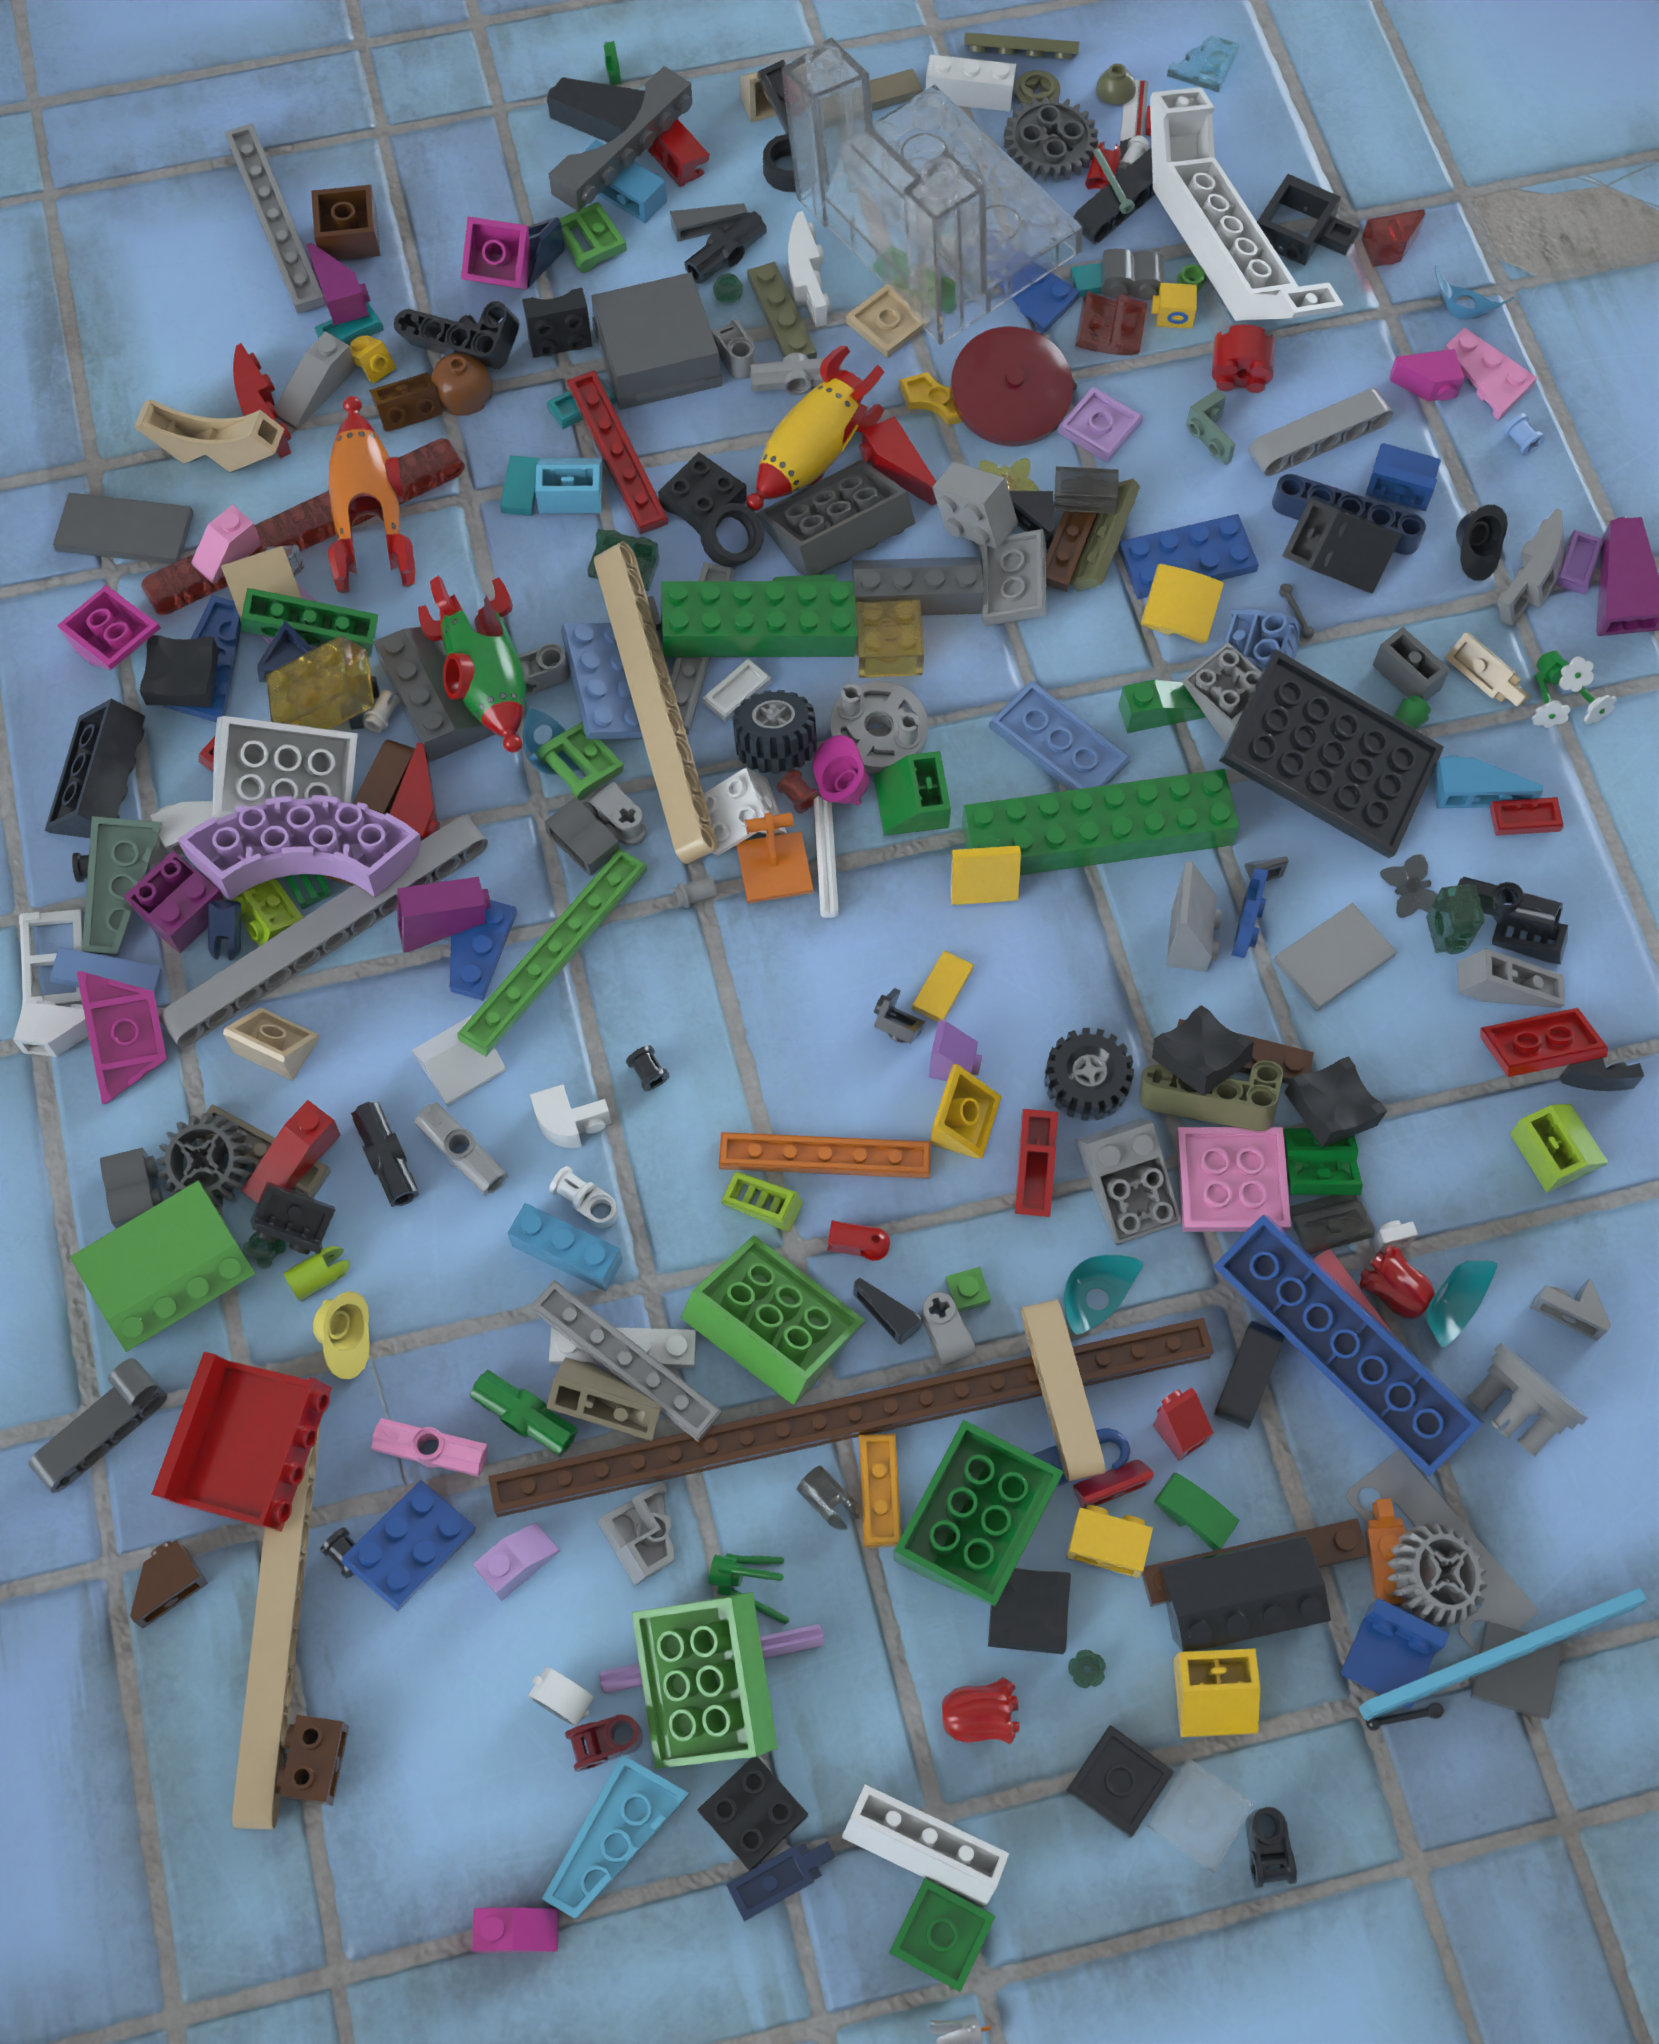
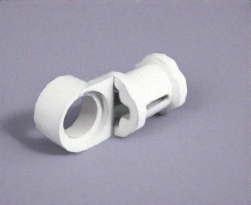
[549,1166,618,1229]

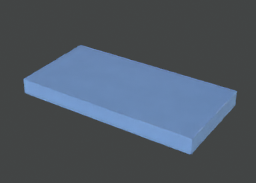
[989,680,1131,790]

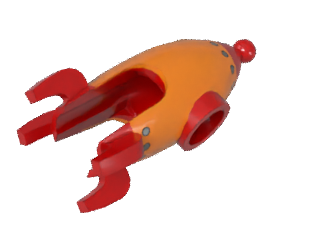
[328,396,415,594]

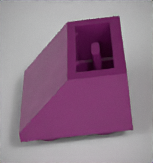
[123,851,225,953]

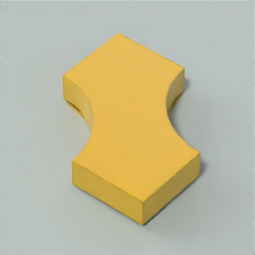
[899,372,963,426]

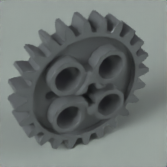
[1003,96,1099,182]

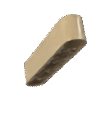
[1021,1299,1105,1482]

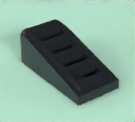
[1492,923,1568,965]
[853,1277,923,1345]

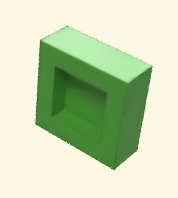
[945,1267,991,1313]

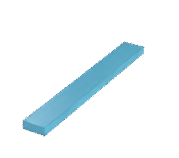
[1358,1587,1647,1721]

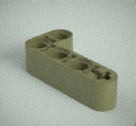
[1139,1060,1283,1131]

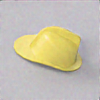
[312,1291,370,1379]

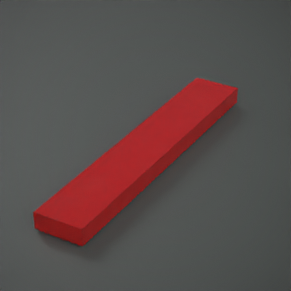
[567,370,668,535]

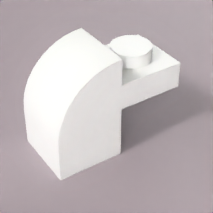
[530,1084,611,1148]

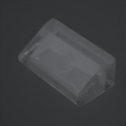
[1197,283,1248,338]

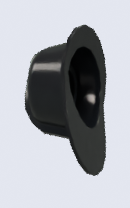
[1456,504,1508,581]

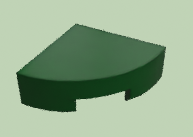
[603,41,621,85]

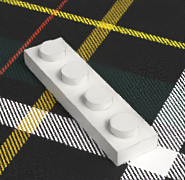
[549,1327,696,1369]

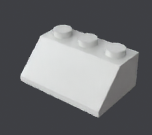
[925,54,1017,112]

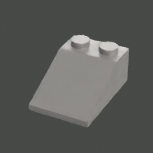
[1166,861,1221,972]

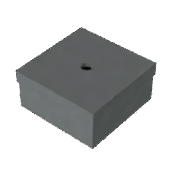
[591,272,722,410]

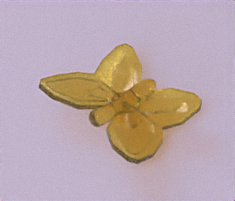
[979,458,1039,491]

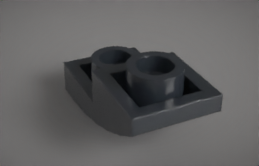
[1560,1058,1644,1091]

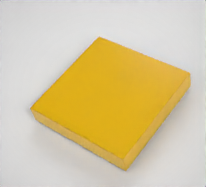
[950,846,1021,905]

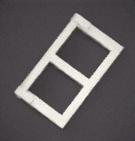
[19,909,83,1006]

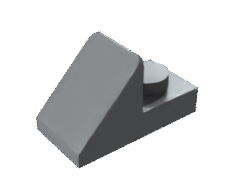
[1531,1279,1610,1341]

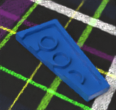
[967,230,1080,335]
[163,595,242,722]

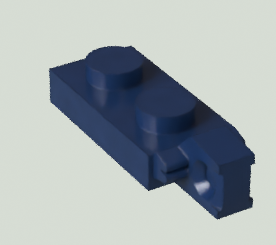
[726,1841,835,1922]

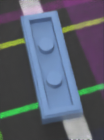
[50,947,162,995]

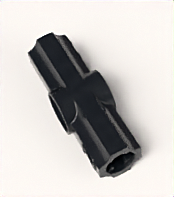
[684,211,767,284]
[1453,877,1563,932]
[351,1101,419,1207]

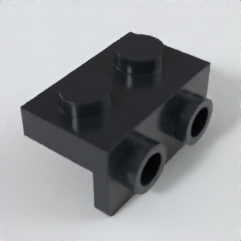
[250,1181,335,1255]

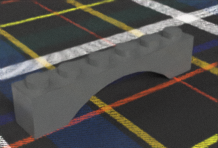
[549,66,693,212]

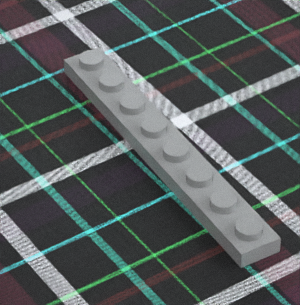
[225,124,326,313]

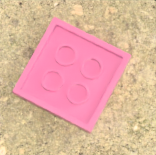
[1176,1127,1291,1232]

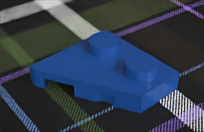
[1231,868,1268,958]

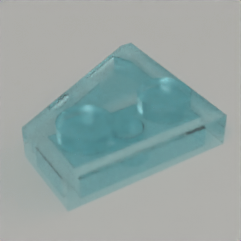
[1167,35,1239,93]

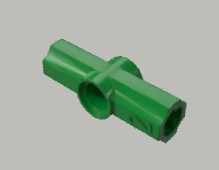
[469,1369,578,1457]

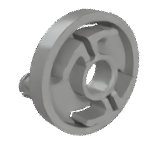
[830,681,928,775]

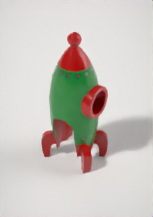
[418,576,526,753]

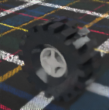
[1044,1028,1134,1121]

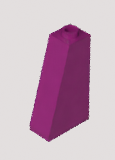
[1596,517,1659,636]

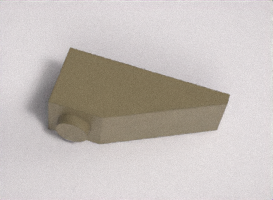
[547,1357,662,1441]

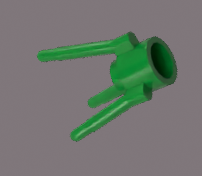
[708,1553,789,1624]

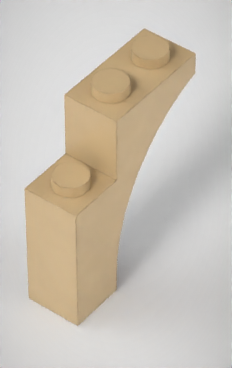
[134,399,284,472]

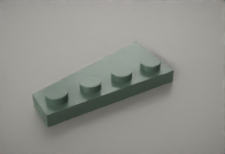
[82,816,162,955]

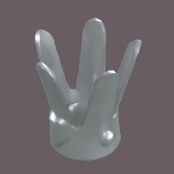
[929,2014,991,2044]

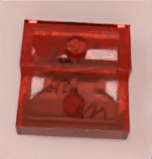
[1075,291,1147,355]

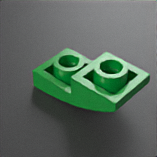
[1153,1473,1240,1550]

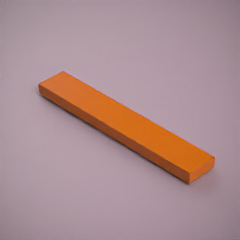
[719,1132,931,1179]

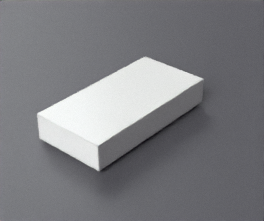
[703,658,771,723]

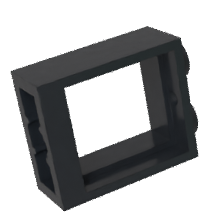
[1257,174,1341,266]

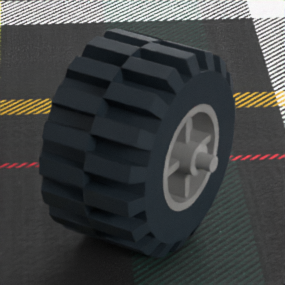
[733,690,817,774]

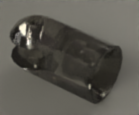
[797,1465,860,1530]

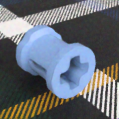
[1503,413,1545,455]

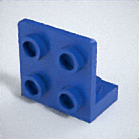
[1365,443,1441,512]
[1341,1598,1449,1709]

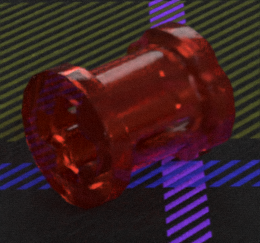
[776,769,820,813]

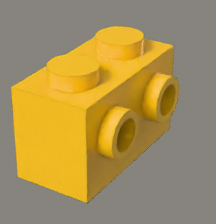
[1066,1505,1153,1578]

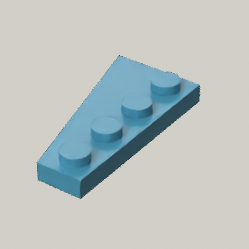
[542,1755,690,1920]

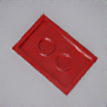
[1480,1008,1608,1077]

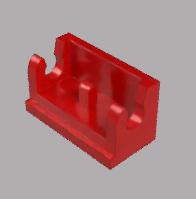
[647,119,710,187]

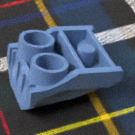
[1224,609,1299,672]

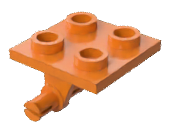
[736,812,813,904]

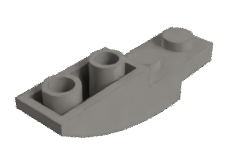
[1497,509,1565,626]

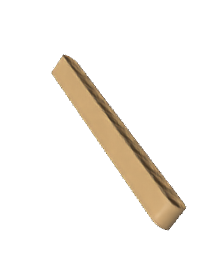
[594,541,718,865]
[232,1424,320,1829]

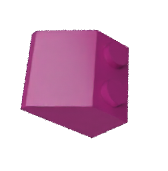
[461,216,531,290]

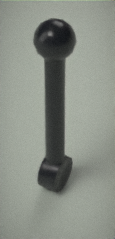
[1366,1703,1444,1731]

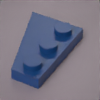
[450,900,517,1001]

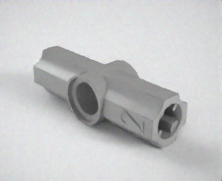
[750,353,843,395]
[414,1102,508,1196]

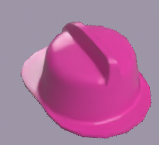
[812,735,869,806]

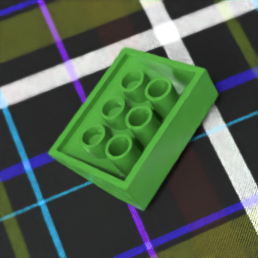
[70,1180,255,1352]
[680,1235,865,1406]
[632,1592,778,1769]

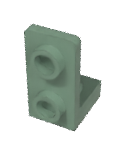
[1186,388,1235,465]

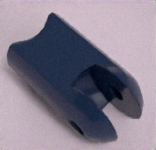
[208,900,241,961]

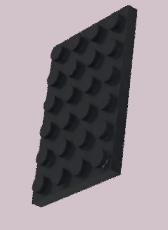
[1219,649,1444,859]

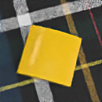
[1141,564,1224,644]

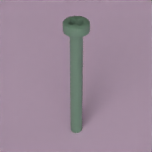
[1093,148,1135,214]

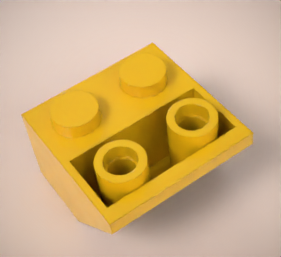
[1173,1648,1260,1738]

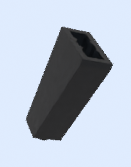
[546,77,645,156]

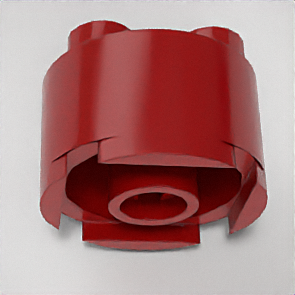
[1212,325,1275,393]

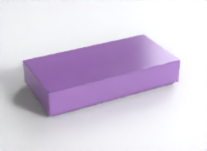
[1555,530,1604,595]

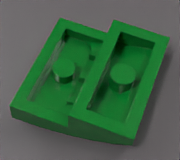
[1283,1128,1363,1195]

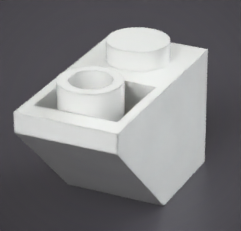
[13,1000,88,1057]

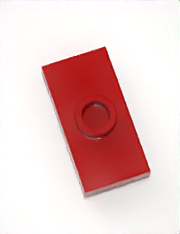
[1490,797,1564,836]

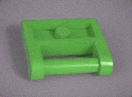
[559,202,627,273]
[536,722,624,801]

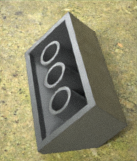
[852,557,984,617]

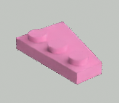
[1445,327,1538,421]

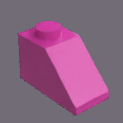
[1389,349,1464,401]
[472,1907,559,1953]

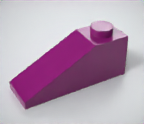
[306,243,371,325]

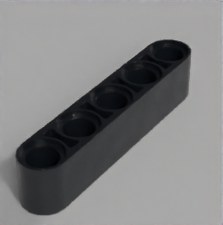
[1071,147,1155,244]

